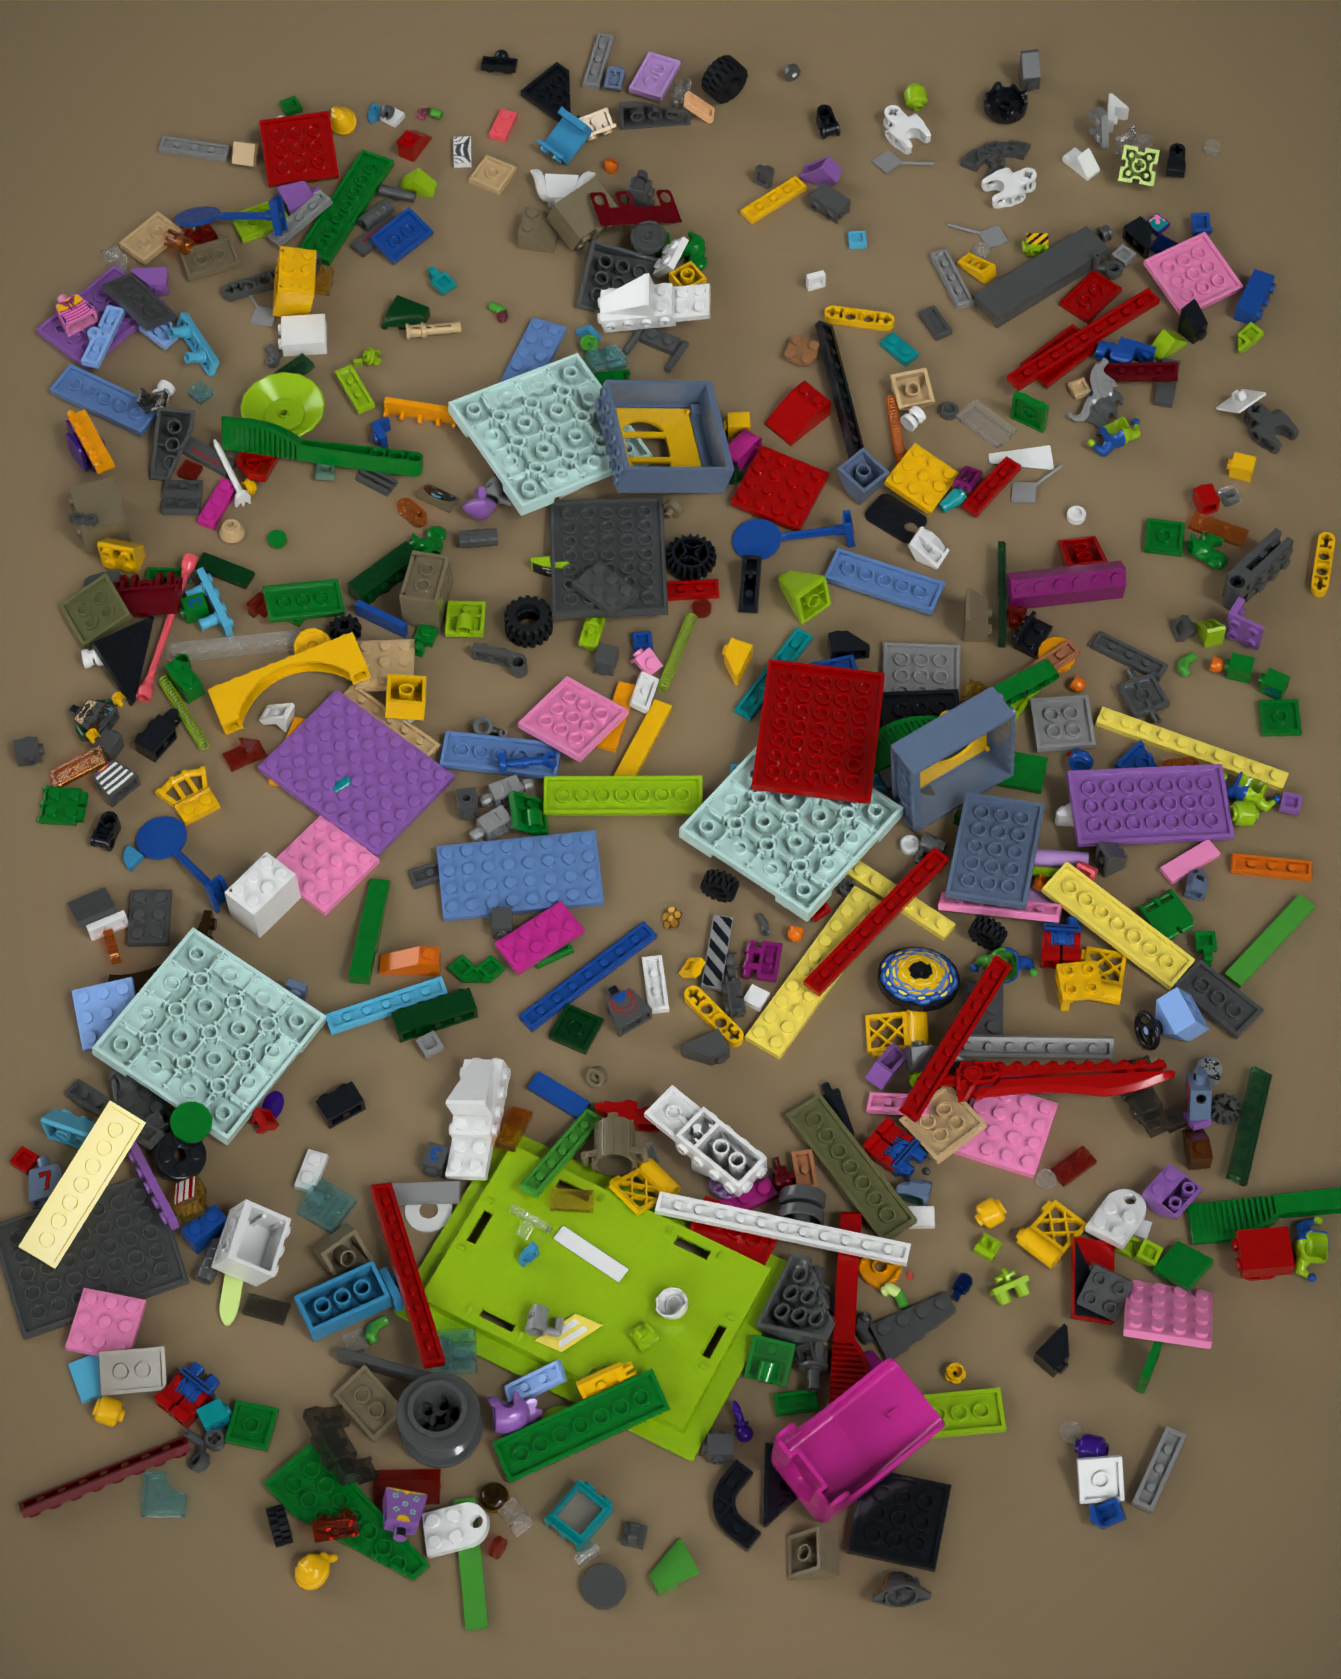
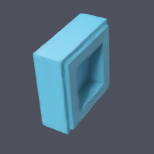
[847,230,867,250]

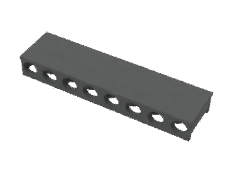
[974,226,1110,328]

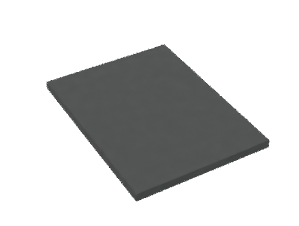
[550,497,668,619]
[0,1171,190,1340]

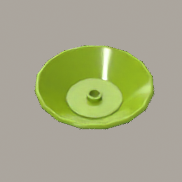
[240,372,325,437]

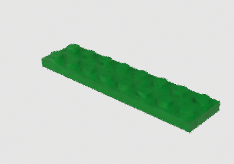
[299,149,394,266]
[492,1369,671,1484]

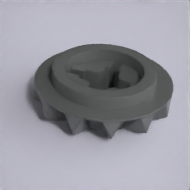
[1211,1093,1242,1125]

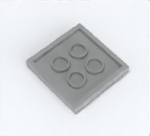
[1029,694,1096,752]

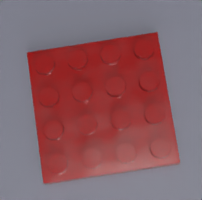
[259,111,339,188]
[730,445,830,531]

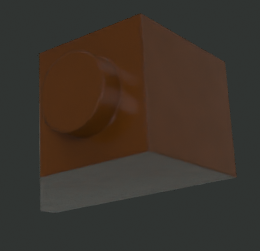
[1182,1129,1213,1170]

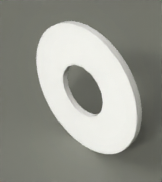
[405,1204,452,1233]

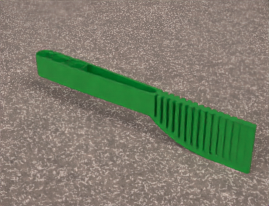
[221,416,423,477]
[874,659,1060,774]
[1186,1187,1341,1245]

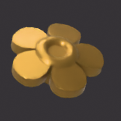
[662,907,682,930]

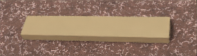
[343,684,442,758]

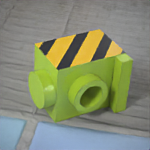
[1022,233,1049,257]

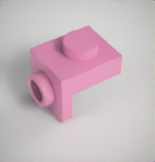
[630,647,663,675]

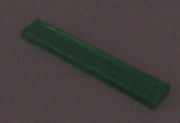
[997,541,1007,648]
[1226,1066,1272,1187]

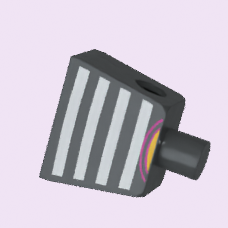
[92,760,141,808]

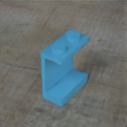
[537,107,593,165]

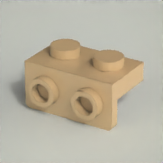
[578,107,617,141]

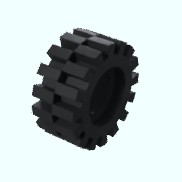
[700,869,740,903]
[968,915,1008,951]
[266,1504,293,1548]

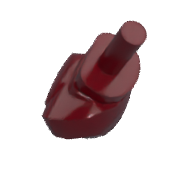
[772,1157,795,1190]

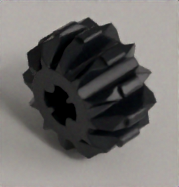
[329,614,362,641]

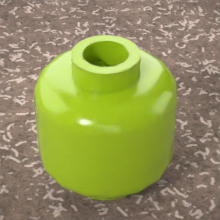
[904,83,928,111]
[1230,801,1259,827]

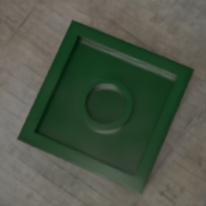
[549,1003,604,1055]

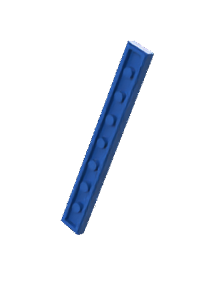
[519,922,657,1032]

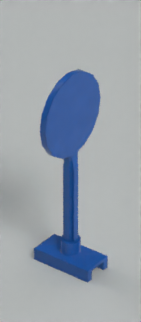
[174,195,288,236]
[732,510,856,560]
[136,816,228,913]

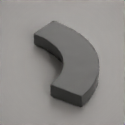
[960,140,1031,172]

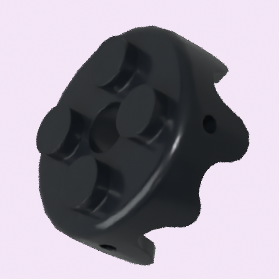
[983,82,1028,124]
[152,1131,206,1184]

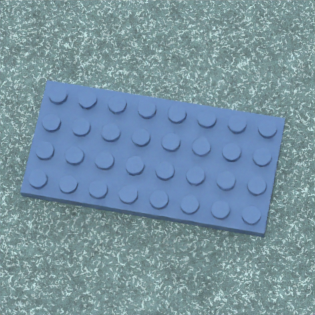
[436,830,604,922]

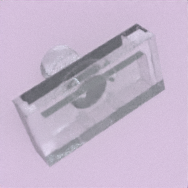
[509,1204,553,1240]

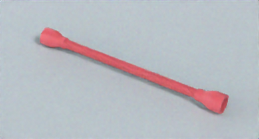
[136,553,198,703]

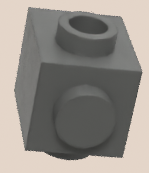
[13,736,45,767]
[456,787,479,820]
[703,1431,734,1465]

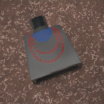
[606,985,652,1037]

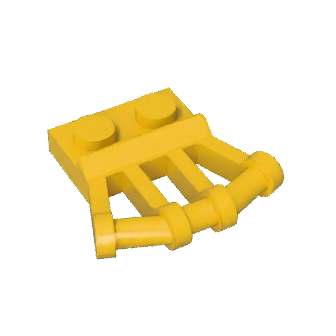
[154,765,221,826]

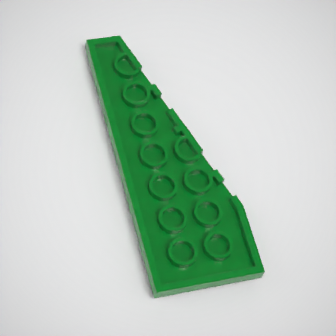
[264,1440,430,1582]

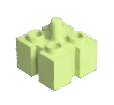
[1118,144,1160,186]

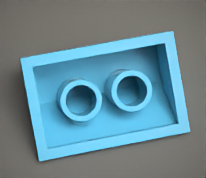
[40,1109,95,1150]

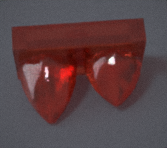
[178,224,218,249]
[1050,1146,1097,1187]
[312,1506,360,1543]

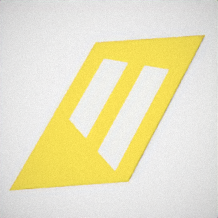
[534,1314,603,1352]

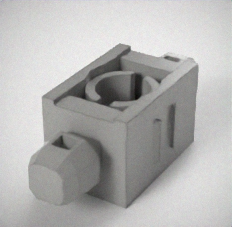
[479,774,534,808]
[469,805,513,842]

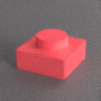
[1076,861,1098,882]

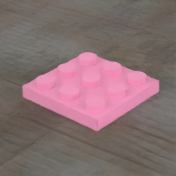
[65,1288,147,1356]

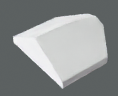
[908,526,950,570]

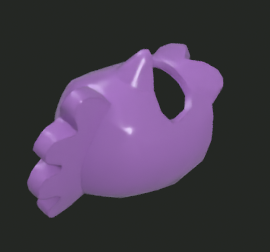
[487,1390,543,1434]

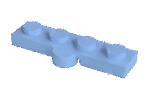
[81,305,126,369]

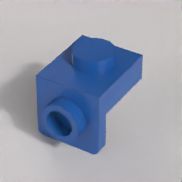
[1190,212,1213,236]
[371,417,391,448]
[1088,1497,1127,1529]

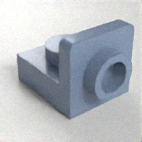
[604,65,627,92]
[286,978,308,1001]

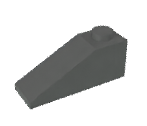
[905,1040,969,1072]

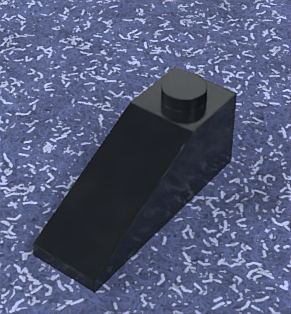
[738,555,762,614]

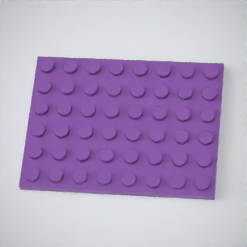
[258,689,455,857]

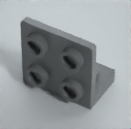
[1076,1261,1134,1321]

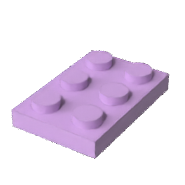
[629,51,681,102]

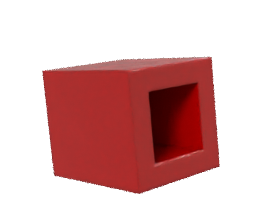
[1192,483,1220,516]

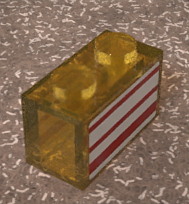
[171,1174,207,1223]

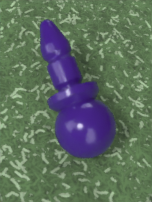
[732,1400,753,1442]

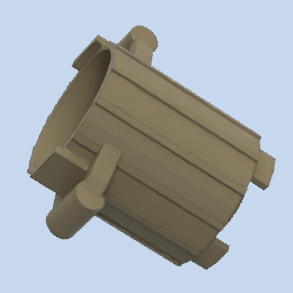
[580,1112,649,1177]

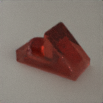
[222,738,267,772]

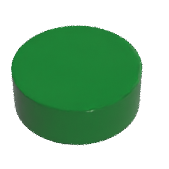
[267,530,287,549]

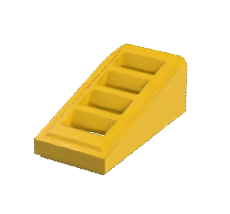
[957,253,997,284]

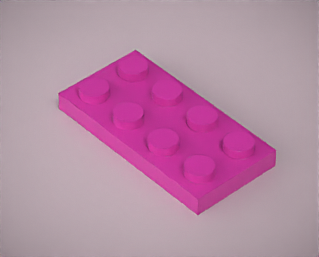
[495,901,585,975]

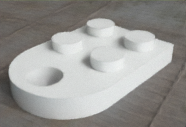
[1085,1189,1146,1250]
[422,1502,490,1558]

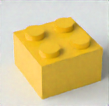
[385,674,427,721]

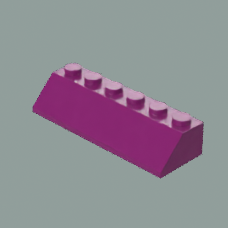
[1007,560,1126,611]

